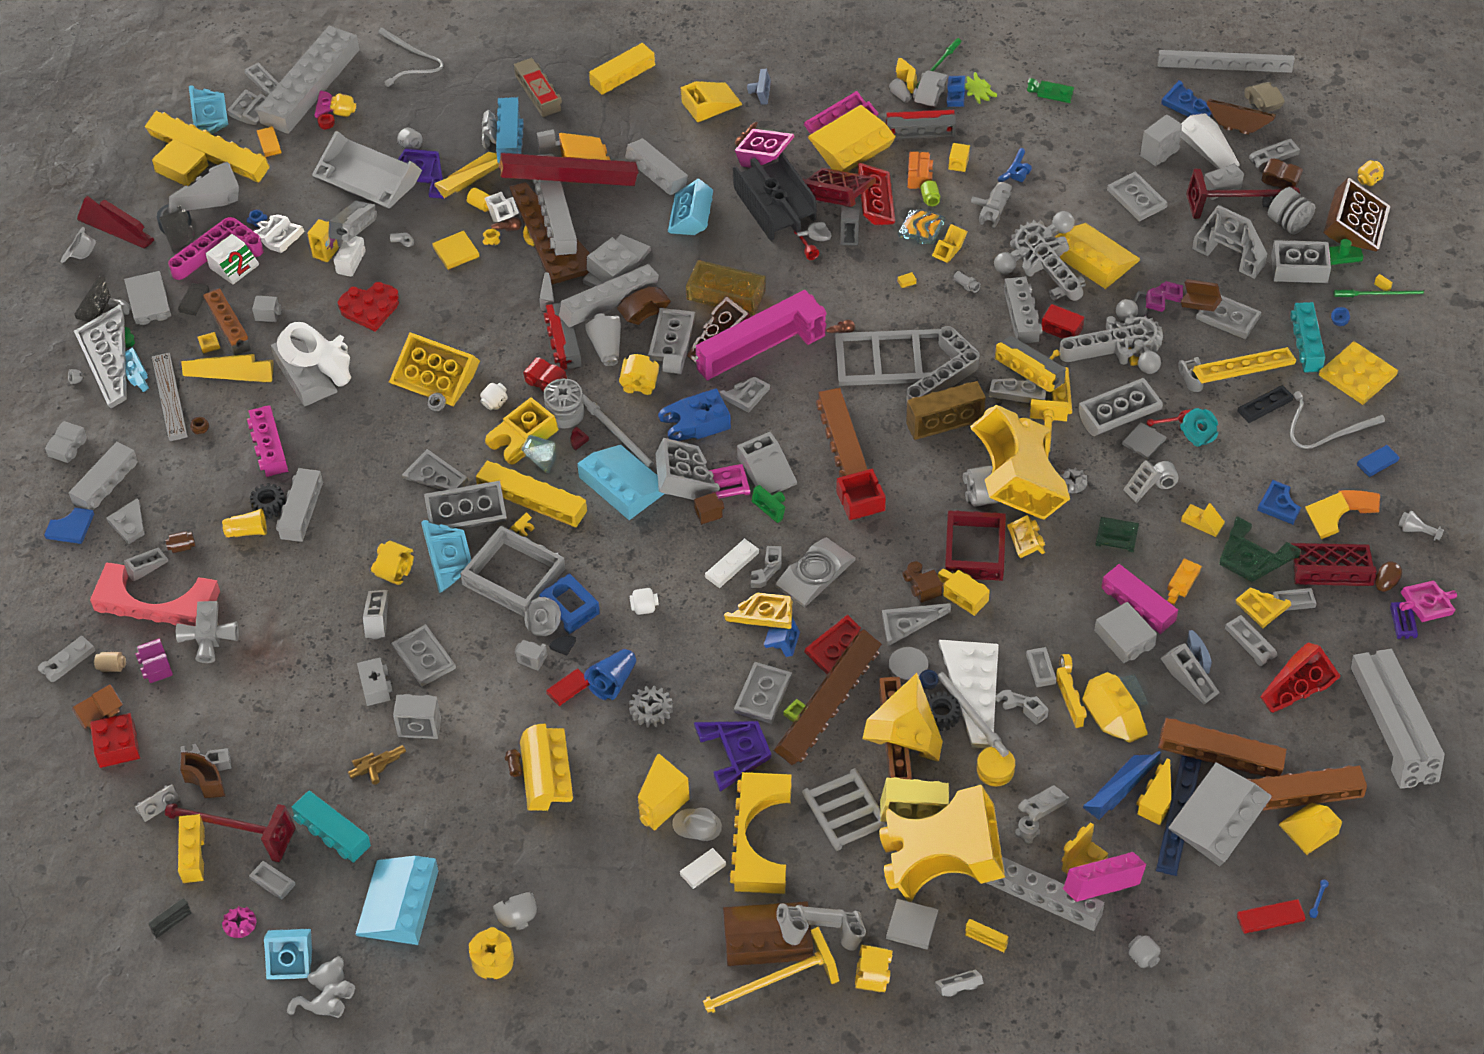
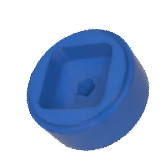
[1331,307,1350,326]

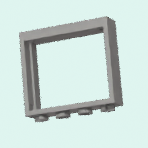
[460,526,566,617]

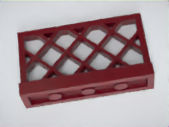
[802,168,876,207]
[1291,543,1376,586]

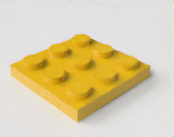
[1319,341,1398,405]

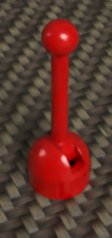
[794,231,820,260]
[1147,410,1191,426]

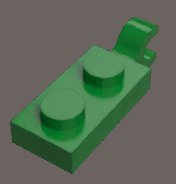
[1027,78,1074,103]

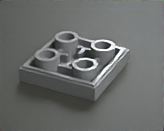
[886,899,938,950]

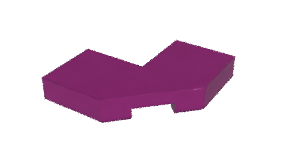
[1146,281,1183,312]

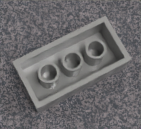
[424,481,507,529]

